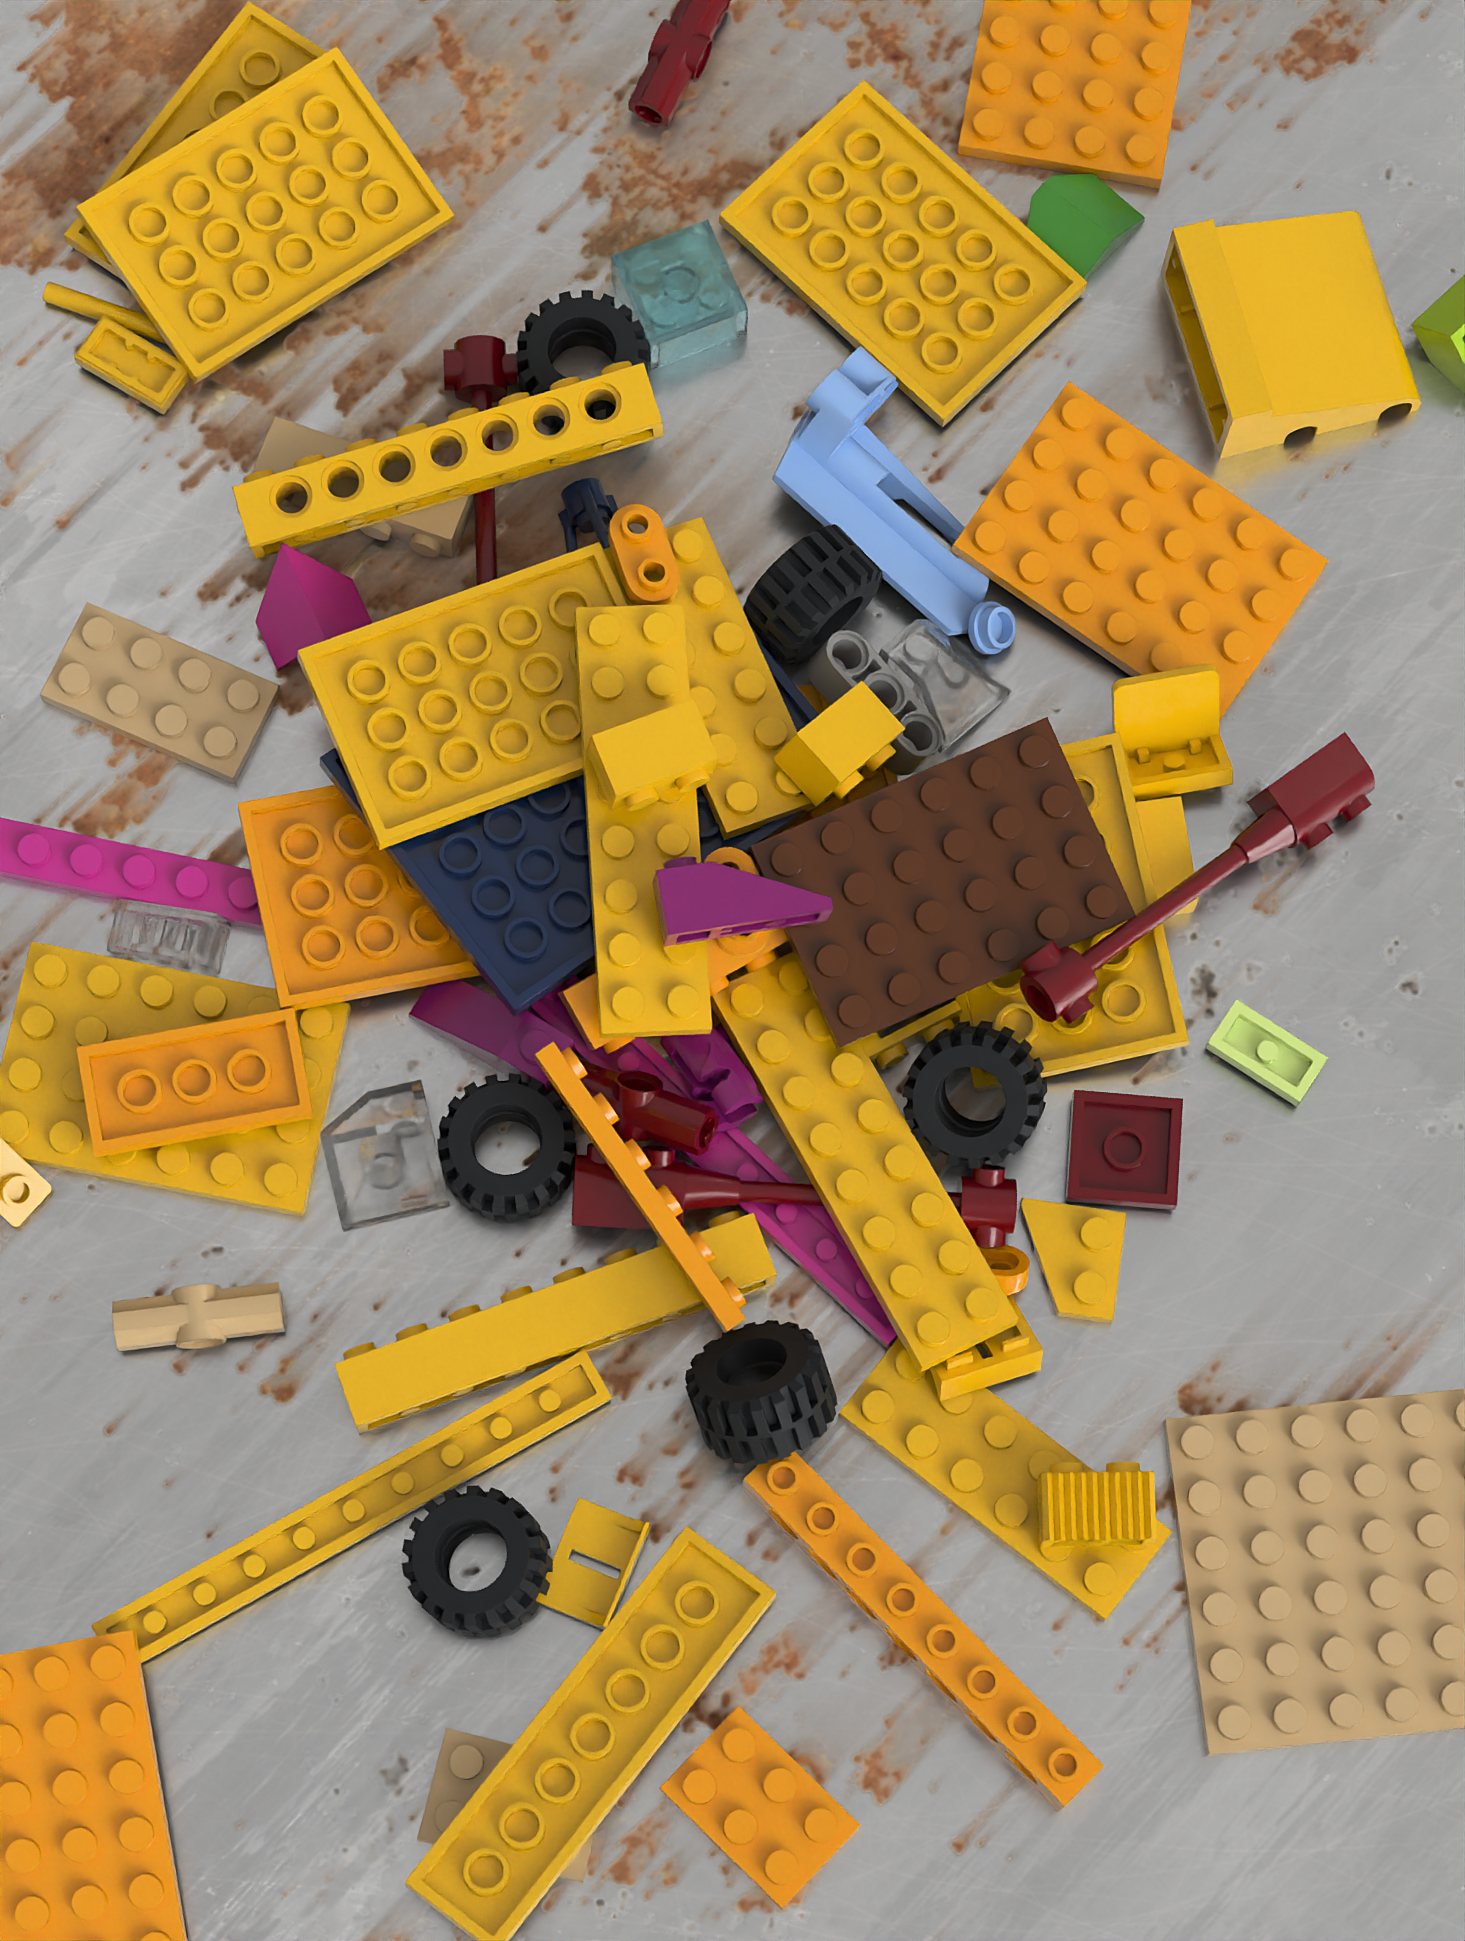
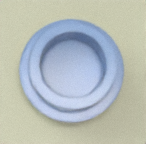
[968,601,1016,655]

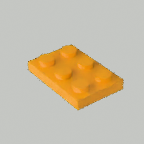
[659,1706,861,1910]

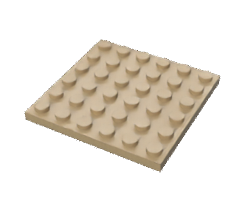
[1163,1389,1465,1756]

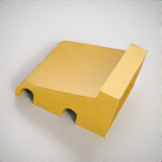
[1161,211,1422,459]

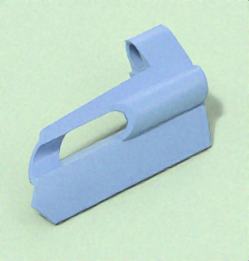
[772,346,989,636]

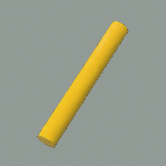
[43,281,168,345]

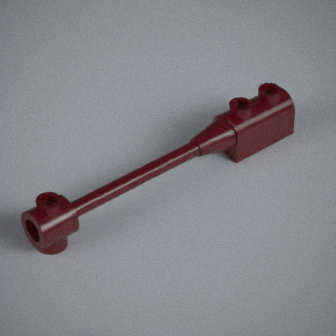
[443,335,518,586]
[1018,732,1375,1025]
[571,1143,1017,1247]

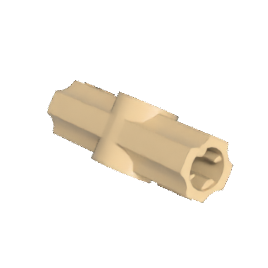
[112,1282,284,1351]

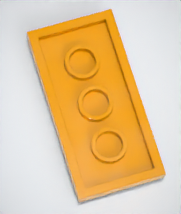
[76,1008,314,1158]

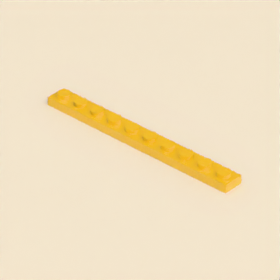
[91,1349,612,1664]

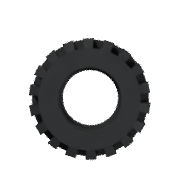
[516,290,648,429]
[743,524,883,665]
[902,1020,1047,1168]
[437,1073,577,1222]
[685,1320,838,1464]
[402,1485,553,1637]

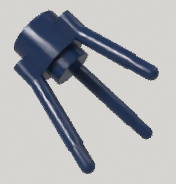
[558,478,633,553]

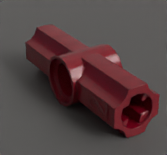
[628,0,731,127]
[552,1058,719,1157]

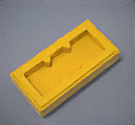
[74,315,190,415]

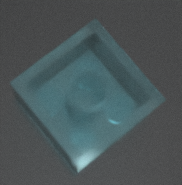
[611,220,748,371]

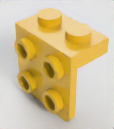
[1111,664,1233,802]

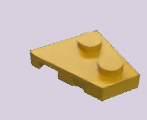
[1019,1198,1127,1324]

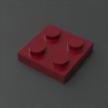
[1066,1090,1183,1210]

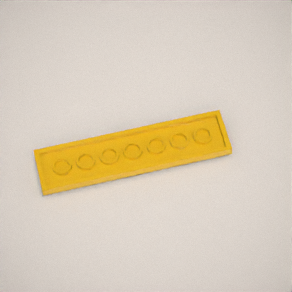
[574,604,712,1038]
[710,952,1019,1373]
[405,1526,776,1941]

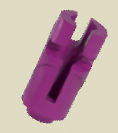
[660,1022,764,1132]

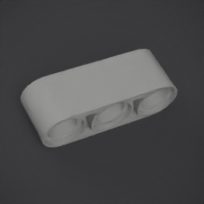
[807,630,943,775]

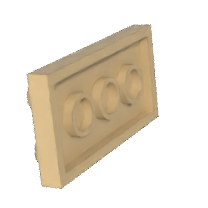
[40,602,281,784]

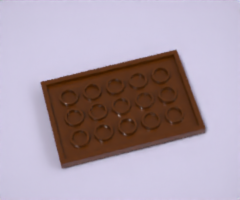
[748,717,1136,1049]

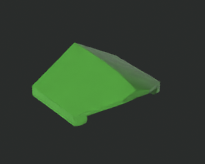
[1027,173,1145,280]

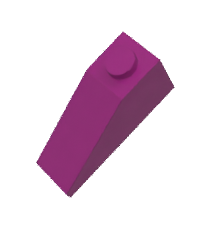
[652,857,833,947]
[409,979,575,1093]

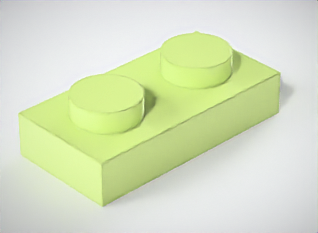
[1205,999,1328,1107]

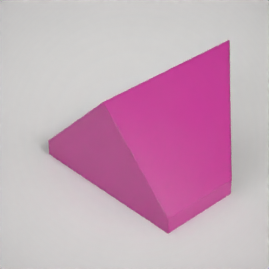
[255,543,372,671]

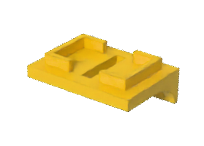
[929,1295,1043,1402]
[536,1497,651,1630]

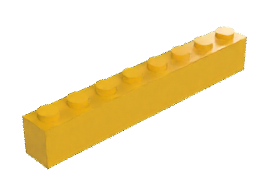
[334,1211,777,1435]

